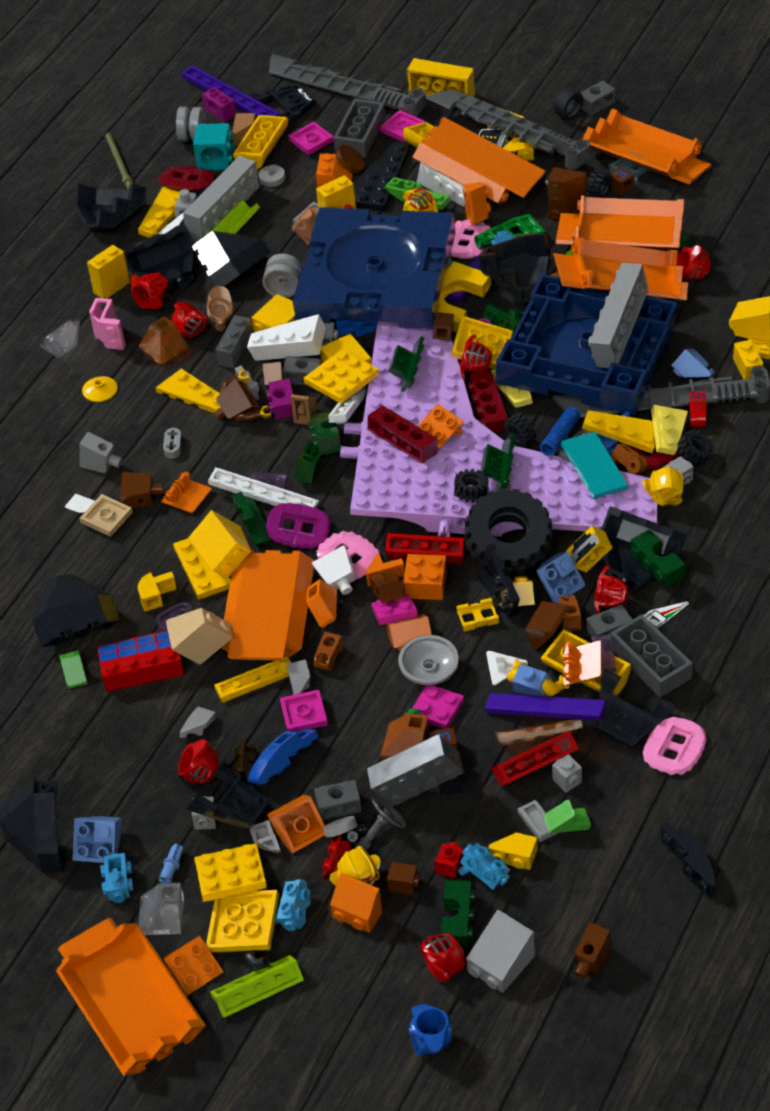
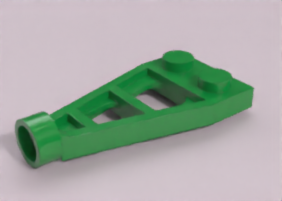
[474,214,545,249]

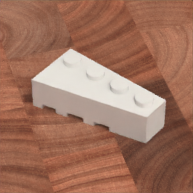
[417,162,465,207]
[247,314,326,361]

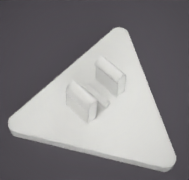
[486,651,528,686]

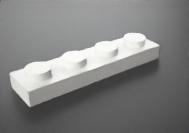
[328,388,367,424]

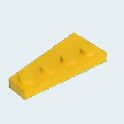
[138,187,179,238]
[156,369,220,413]
[582,410,656,453]
[173,538,231,600]

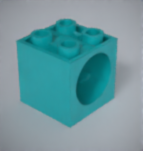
[193,124,235,170]

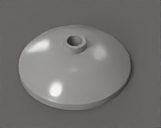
[398,635,459,685]

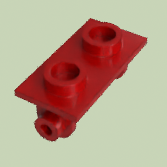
[321,834,351,879]

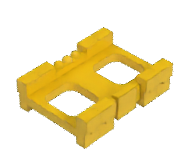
[456,598,499,632]

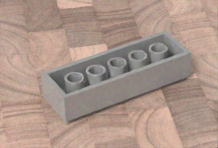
[183,156,259,242]
[588,262,649,368]

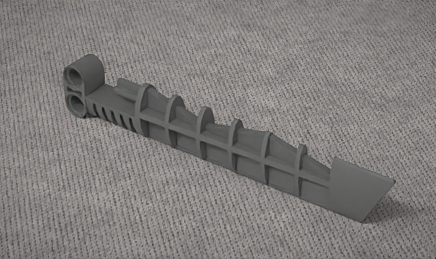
[269,54,427,117]
[426,89,590,169]
[553,366,770,417]

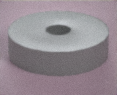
[259,165,285,187]
[323,816,357,837]

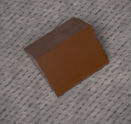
[525,601,569,651]

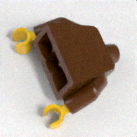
[214,370,271,422]

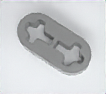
[163,428,182,459]

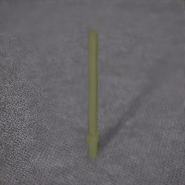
[105,133,133,190]

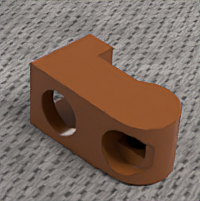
[610,444,647,474]
[558,595,582,632]
[314,632,344,671]

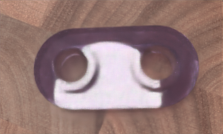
[156,602,192,631]

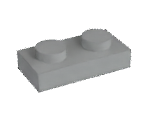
[235,366,260,400]

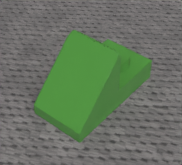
[59,650,87,689]
[543,800,591,833]

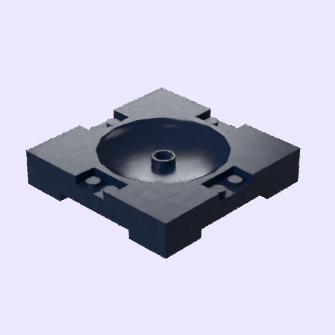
[293,207,456,329]
[496,274,677,415]

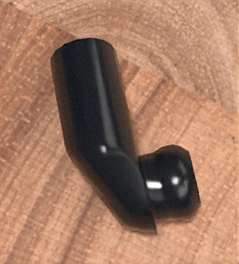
[347,823,367,842]
[244,951,270,971]

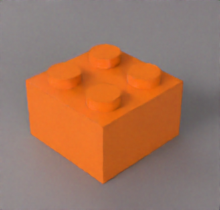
[403,554,447,600]

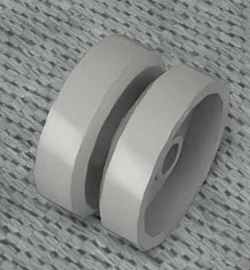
[176,107,206,142]
[262,254,303,298]

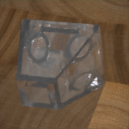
[40,319,80,358]
[138,883,184,935]

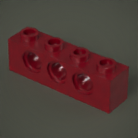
[467,370,508,434]
[367,405,438,463]

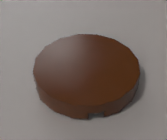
[336,145,365,174]

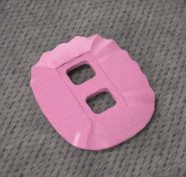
[451,219,490,259]
[316,531,379,579]
[643,717,707,775]

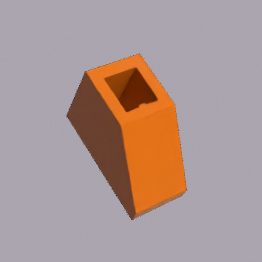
[306,579,337,628]

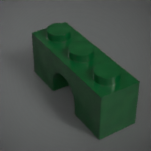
[308,411,341,455]
[630,529,685,588]
[441,880,476,948]

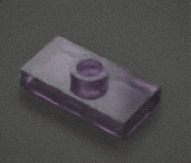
[250,471,288,489]

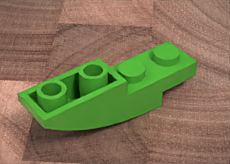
[385,177,451,210]

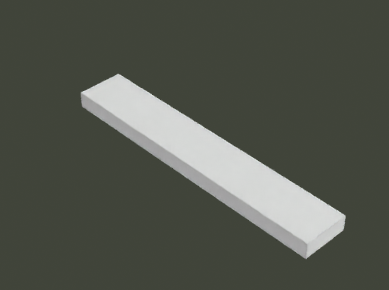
[208,467,319,508]

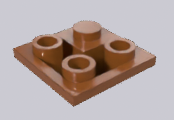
[381,713,429,759]

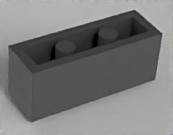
[215,315,253,368]

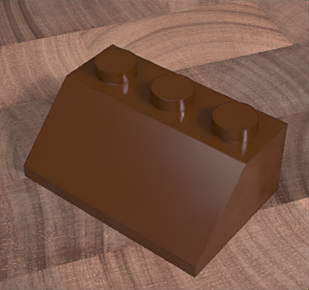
[548,167,587,221]

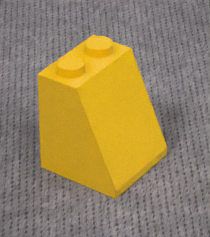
[729,296,770,342]
[188,510,251,579]

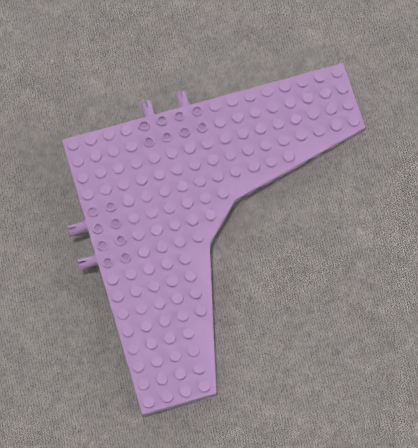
[340,321,657,537]

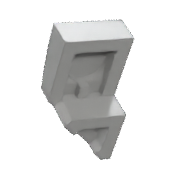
[286,660,311,695]
[180,707,216,738]
[250,820,280,853]

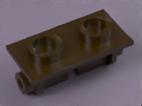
[233,738,256,782]

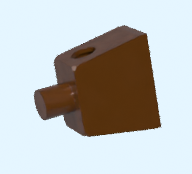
[120,472,164,509]
[574,922,613,980]

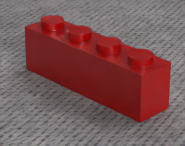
[385,533,465,564]
[492,730,578,787]

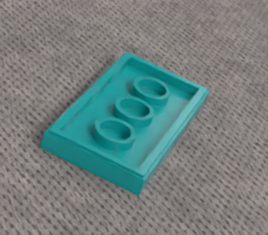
[561,432,628,499]

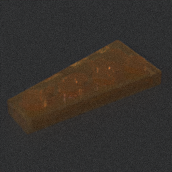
[495,719,583,745]

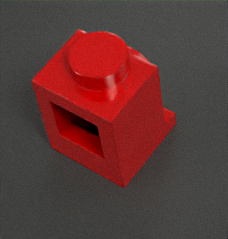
[434,842,464,879]

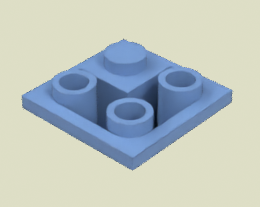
[536,552,586,603]
[73,816,122,863]

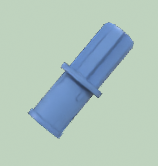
[158,844,184,885]

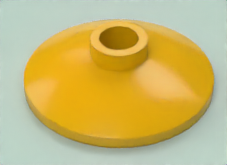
[82,376,118,402]

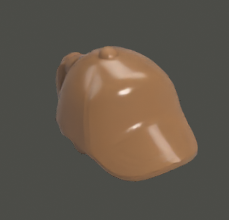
[207,286,233,332]

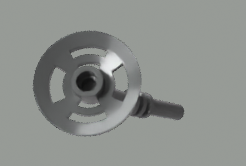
[355,797,406,851]

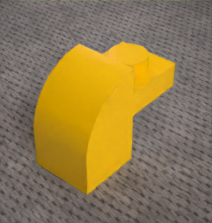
[138,572,176,612]

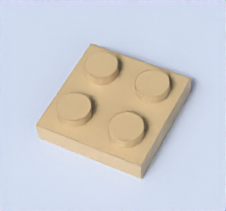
[80,494,133,537]

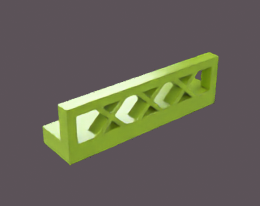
[206,199,260,236]
[210,955,304,1018]

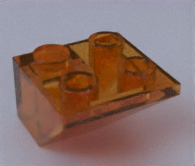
[139,316,188,365]

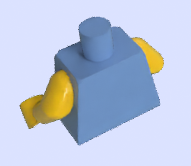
[507,659,570,697]

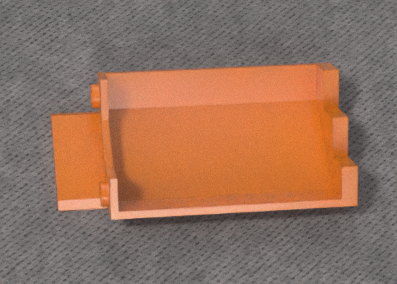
[583,109,712,185]
[413,117,545,205]
[556,195,685,249]
[554,237,688,301]
[221,550,315,660]
[56,918,206,1076]

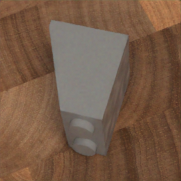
[467,910,535,993]

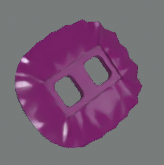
[266,503,331,550]

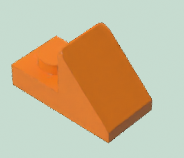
[366,553,405,587]

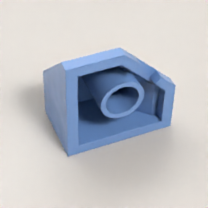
[672,348,716,377]

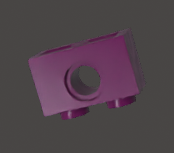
[202,87,236,123]
[266,379,293,419]

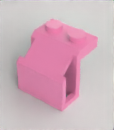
[89,298,126,350]

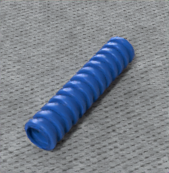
[540,407,580,456]

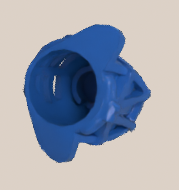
[408,1004,452,1056]

